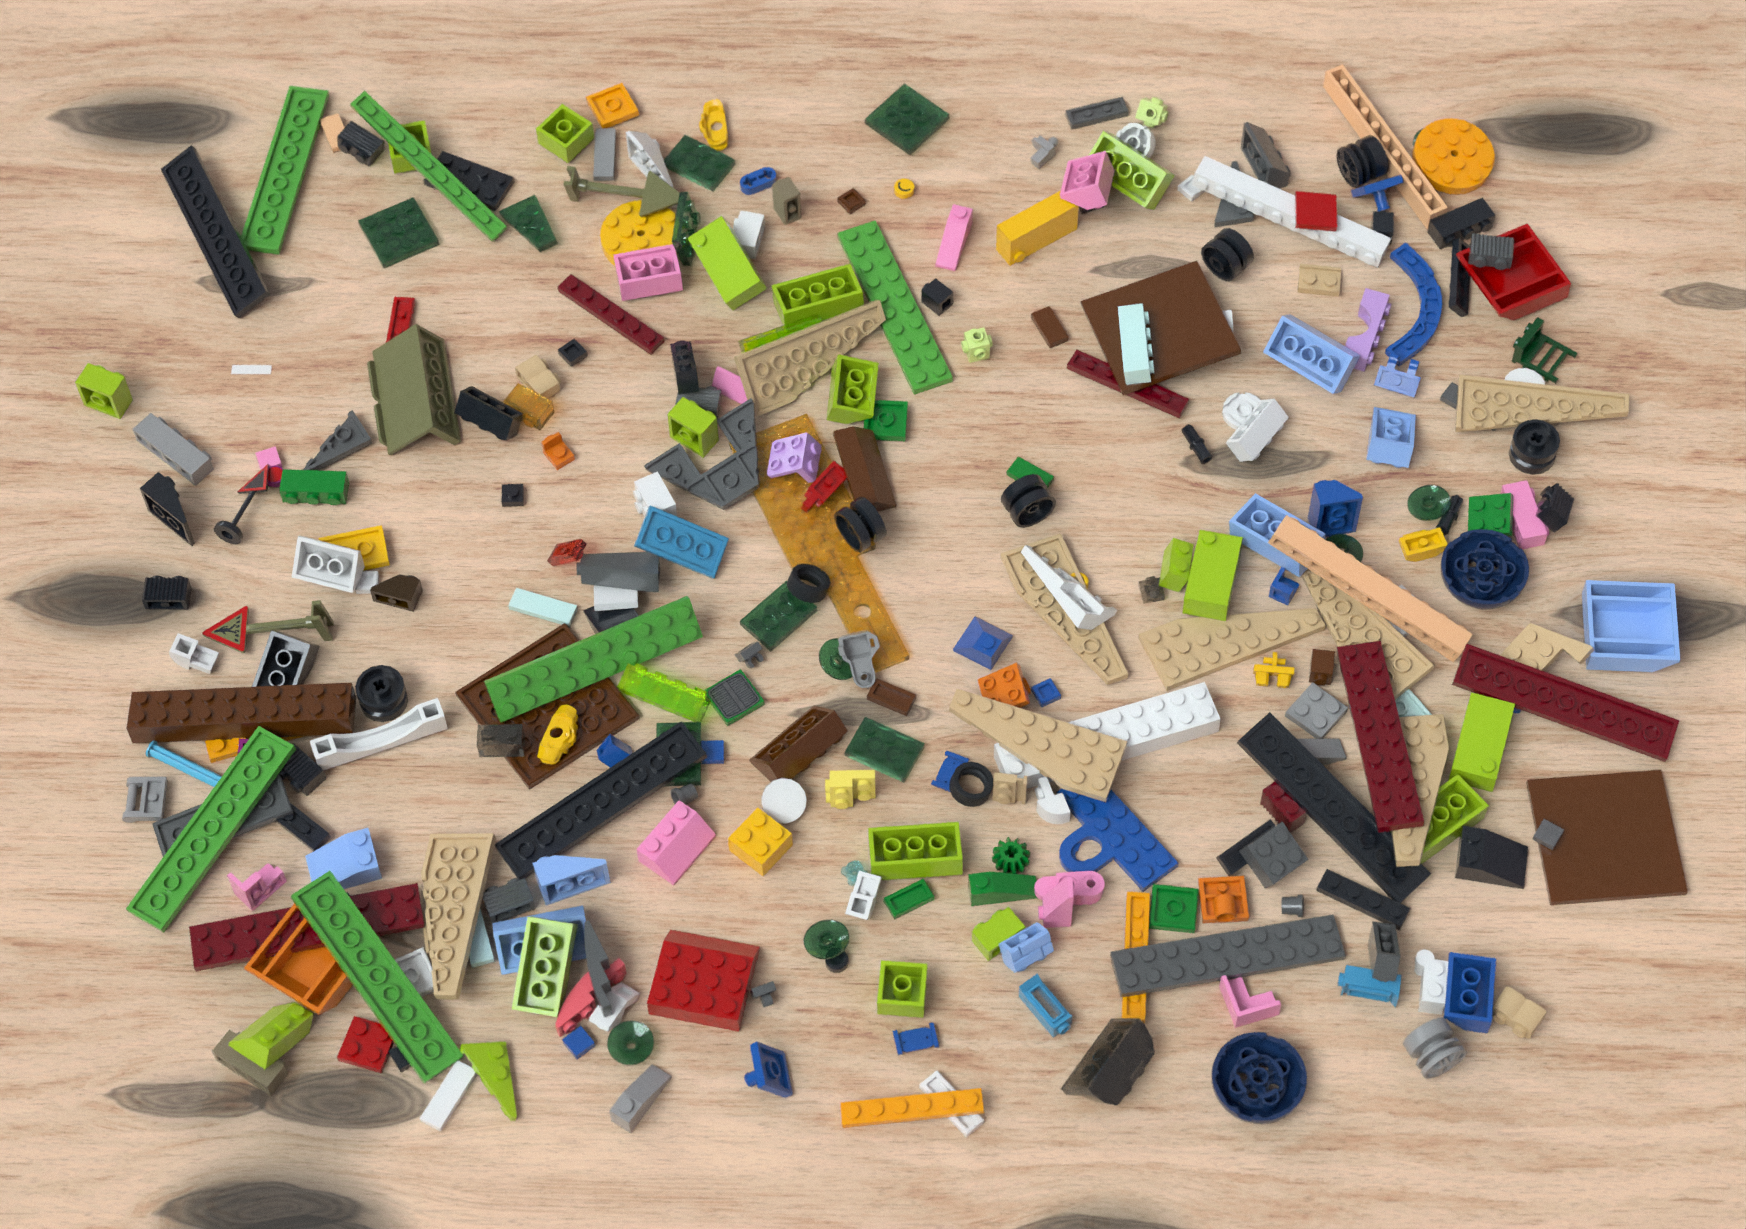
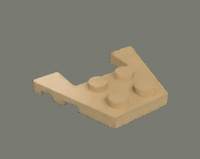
[1500,623,1594,671]

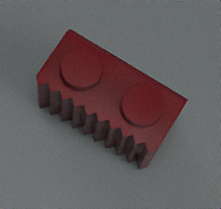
[1260,781,1307,833]

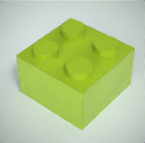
[536,104,594,163]
[388,120,431,174]
[75,363,133,419]
[667,397,719,458]
[877,960,927,1018]

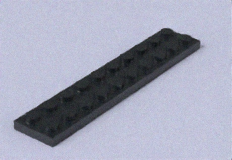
[161,145,271,318]
[1237,712,1431,904]
[495,721,707,879]

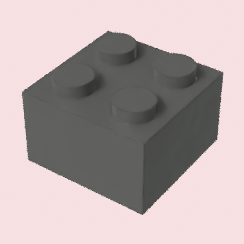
[1239,822,1308,888]

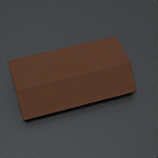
[833,426,897,512]

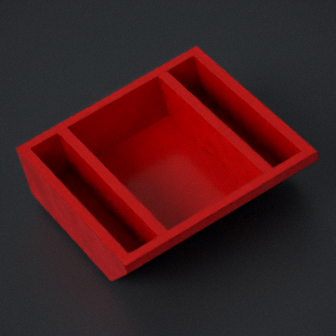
[1456,223,1571,321]
[647,929,760,1032]

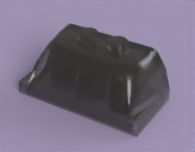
[1061,1018,1155,1105]

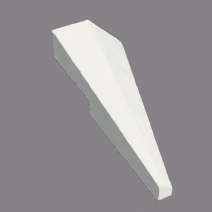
[1021,545,1117,630]

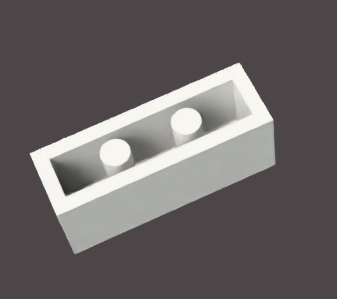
[1226,398,1289,462]

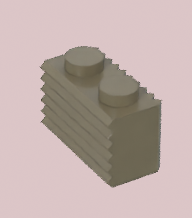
[772,177,801,225]

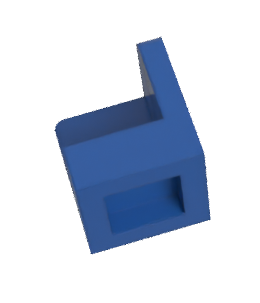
[1269,567,1299,606]
[597,734,632,768]

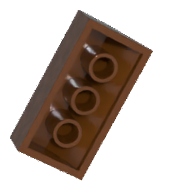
[749,705,848,782]

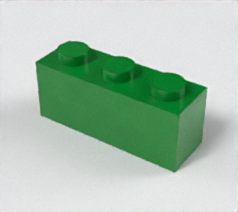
[279,469,349,505]

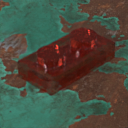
[547,539,587,566]

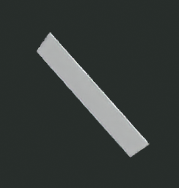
[231,365,272,374]

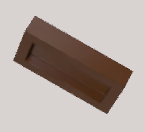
[1031,306,1069,348]
[867,678,916,716]

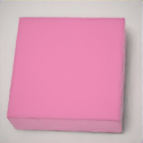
[255,446,282,469]

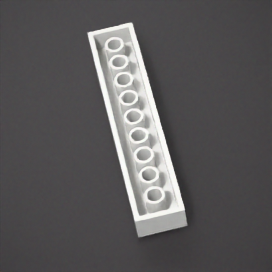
[994,682,1221,789]

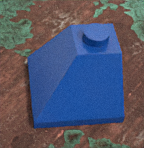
[953,616,1013,670]

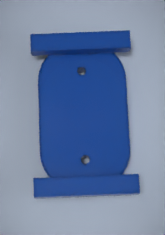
[931,750,969,792]
[893,1022,939,1055]

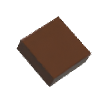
[837,188,866,215]

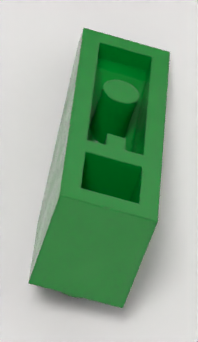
[968,871,1037,907]

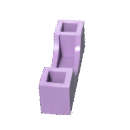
[1345,288,1392,372]

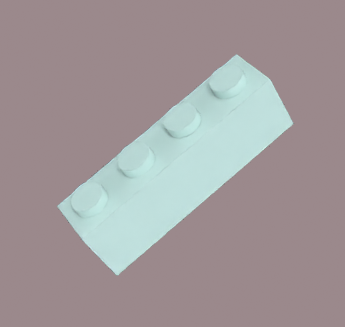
[1118,303,1154,385]

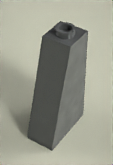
[576,552,660,592]

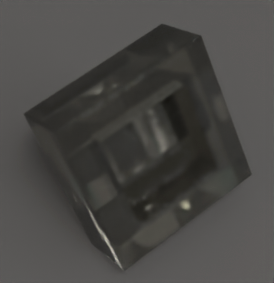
[1138,576,1165,604]

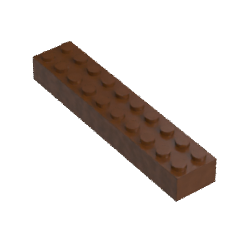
[126,682,357,744]

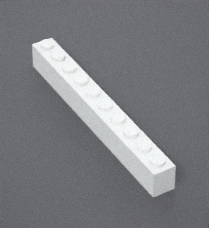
[1192,156,1391,268]

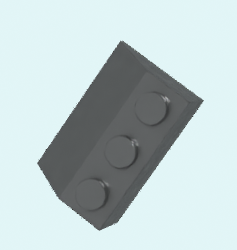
[1241,122,1291,189]

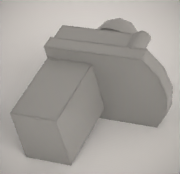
[1031,135,1058,169]

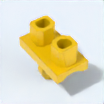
[1253,651,1294,688]

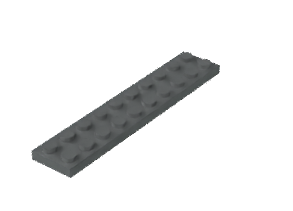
[1110,914,1346,997]

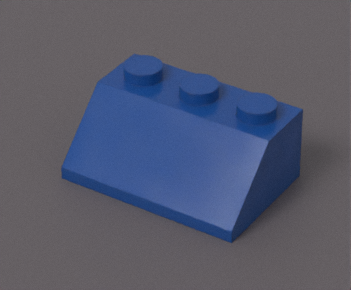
[1308,480,1363,537]
[1444,952,1496,1034]

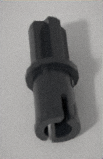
[1182,424,1213,464]
[1436,495,1463,535]

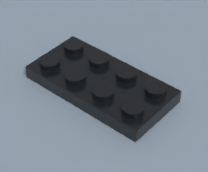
[423,151,514,211]

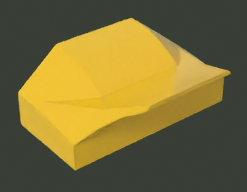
[1399,528,1448,562]

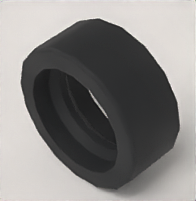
[787,564,831,603]
[949,762,994,807]

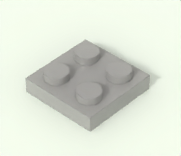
[1285,682,1348,739]

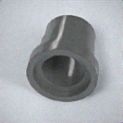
[670,783,698,805]
[1281,894,1304,917]

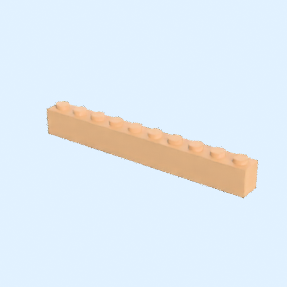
[1323,64,1448,230]
[1268,515,1473,662]

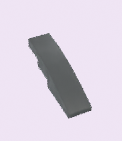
[585,921,613,1018]

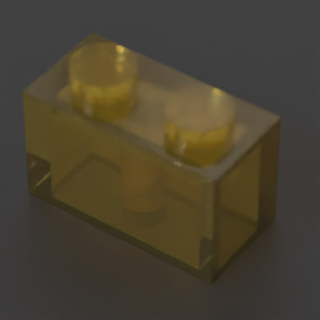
[504,383,554,431]

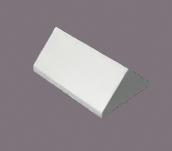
[292,535,365,593]

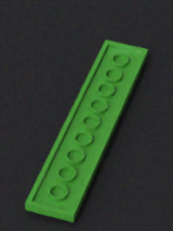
[241,86,329,255]
[837,221,953,395]
[484,596,703,722]
[126,726,296,933]
[291,871,463,1084]

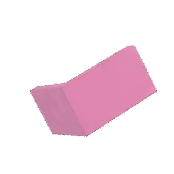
[227,863,287,911]
[1219,975,1281,1028]

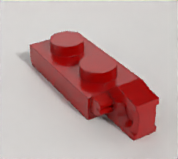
[801,461,847,513]

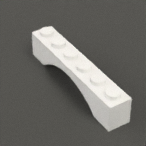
[310,698,448,770]

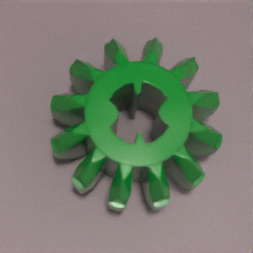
[992,837,1030,874]

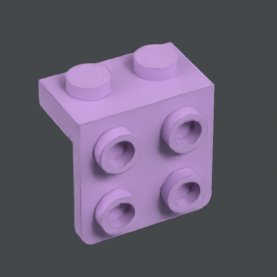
[767,432,821,483]

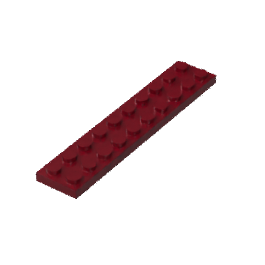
[1337,641,1424,833]
[1452,643,1679,762]
[189,883,425,972]

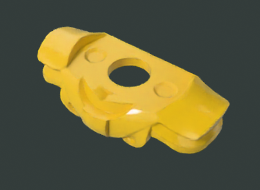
[699,99,728,151]
[537,705,578,765]

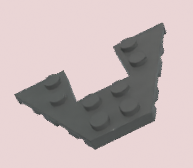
[644,398,760,510]

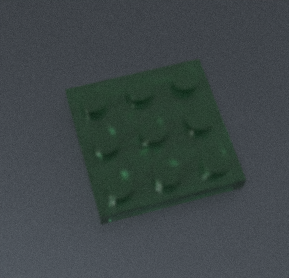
[865,83,949,155]
[358,197,439,269]

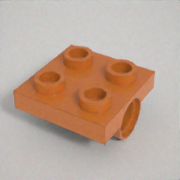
[978,662,1031,708]
[1198,876,1249,924]

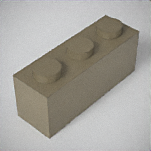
[212,1029,288,1096]

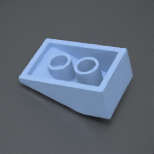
[1366,407,1416,468]
[305,828,382,889]
[533,855,610,906]

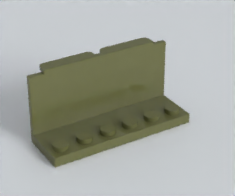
[367,324,461,455]

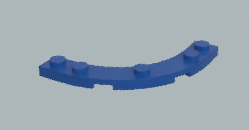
[1385,243,1442,366]

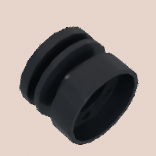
[1336,135,1388,187]

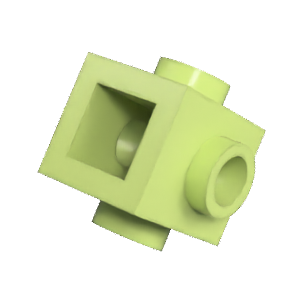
[1135,97,1169,128]
[961,328,993,363]

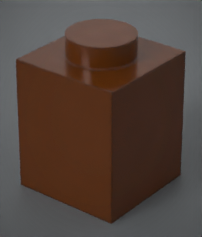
[1309,649,1335,685]

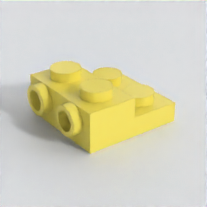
[825,770,876,809]

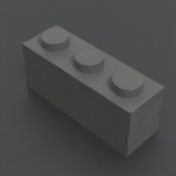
[1368,921,1401,982]

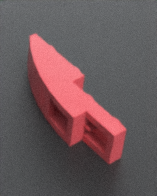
[555,958,627,1037]

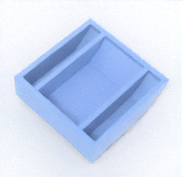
[1582,580,1680,672]

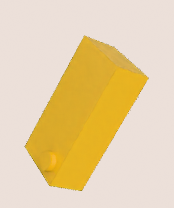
[996,190,1079,266]

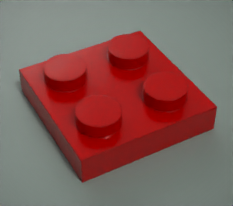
[337,1016,394,1073]

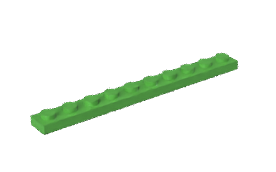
[350,91,507,242]

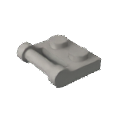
[122,777,168,823]

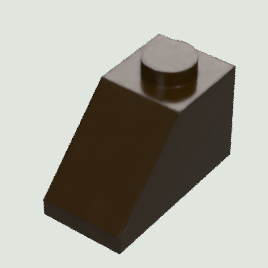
[370,574,423,612]

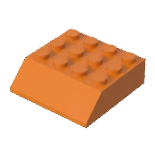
[244,903,353,1015]

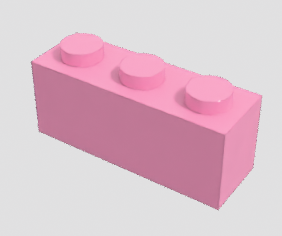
[1500,480,1549,549]

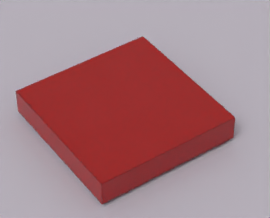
[1295,191,1337,232]

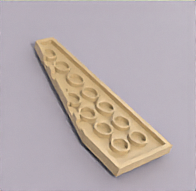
[1301,569,1434,700]

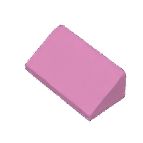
[712,367,747,404]

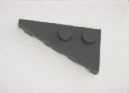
[1214,161,1254,228]
[303,410,372,470]

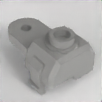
[838,630,880,688]

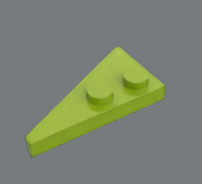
[460,1041,517,1121]

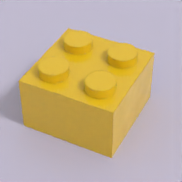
[728,807,793,876]

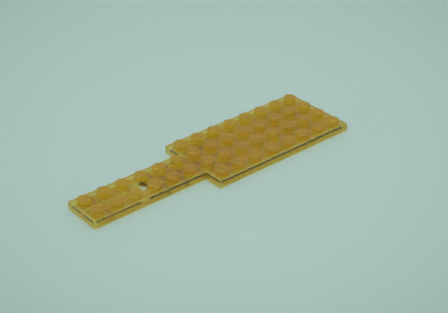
[729,414,909,673]

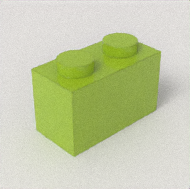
[1159,538,1194,592]
[972,907,1025,961]

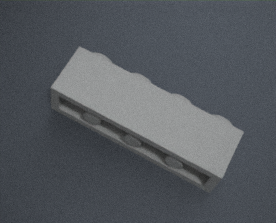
[133,413,214,486]

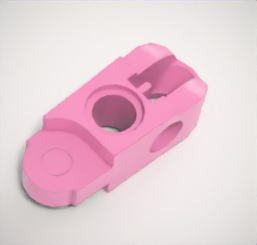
[1034,871,1105,905]

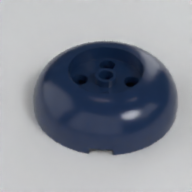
[1440,529,1529,609]
[1211,1032,1307,1124]

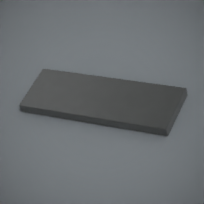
[152,773,294,857]

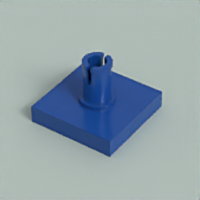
[1351,175,1404,212]
[744,1042,793,1098]

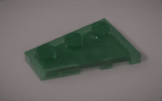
[498,195,558,252]

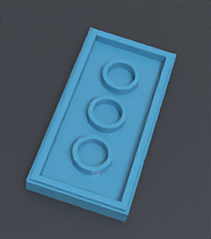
[634,505,729,579]

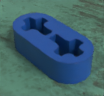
[740,167,777,195]

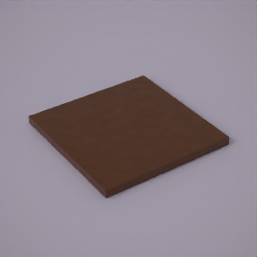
[1081,261,1241,395]
[455,623,640,790]
[1526,770,1688,905]

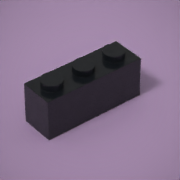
[1427,197,1496,250]
[670,340,699,395]
[454,386,523,441]

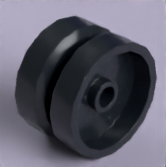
[1201,228,1254,281]
[1509,419,1560,475]
[1001,474,1056,528]
[834,496,887,553]
[355,665,408,722]

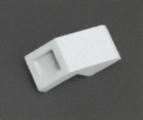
[589,982,640,1032]

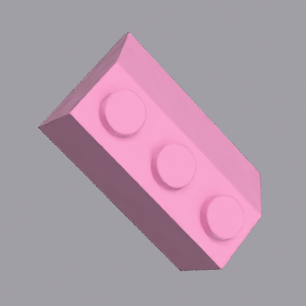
[1060,151,1115,210]
[613,244,683,301]
[636,800,716,885]

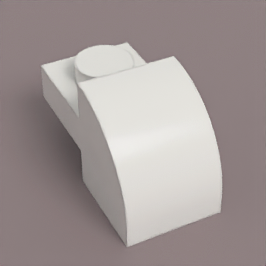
[169,633,219,674]
[1035,777,1070,824]
[845,871,882,920]

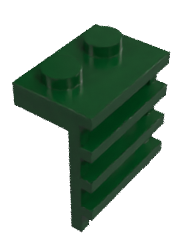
[1512,317,1578,384]

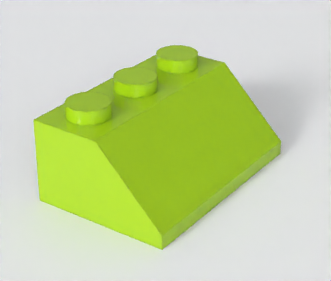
[826,354,879,424]
[228,1002,313,1069]

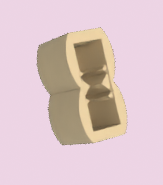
[515,355,561,403]
[1492,986,1547,1039]

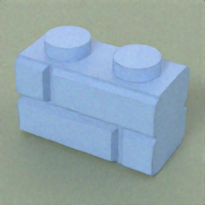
[999,922,1054,973]

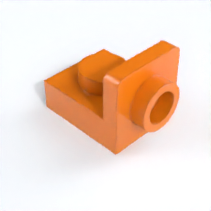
[541,432,575,470]

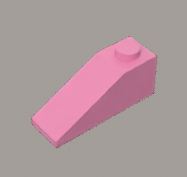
[936,204,973,271]
[1038,876,1074,928]

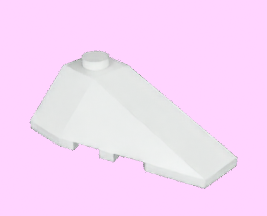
[626,131,678,209]

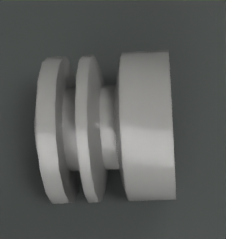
[1403,1018,1467,1079]

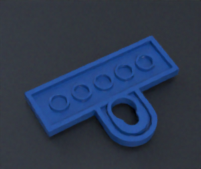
[1056,788,1178,892]

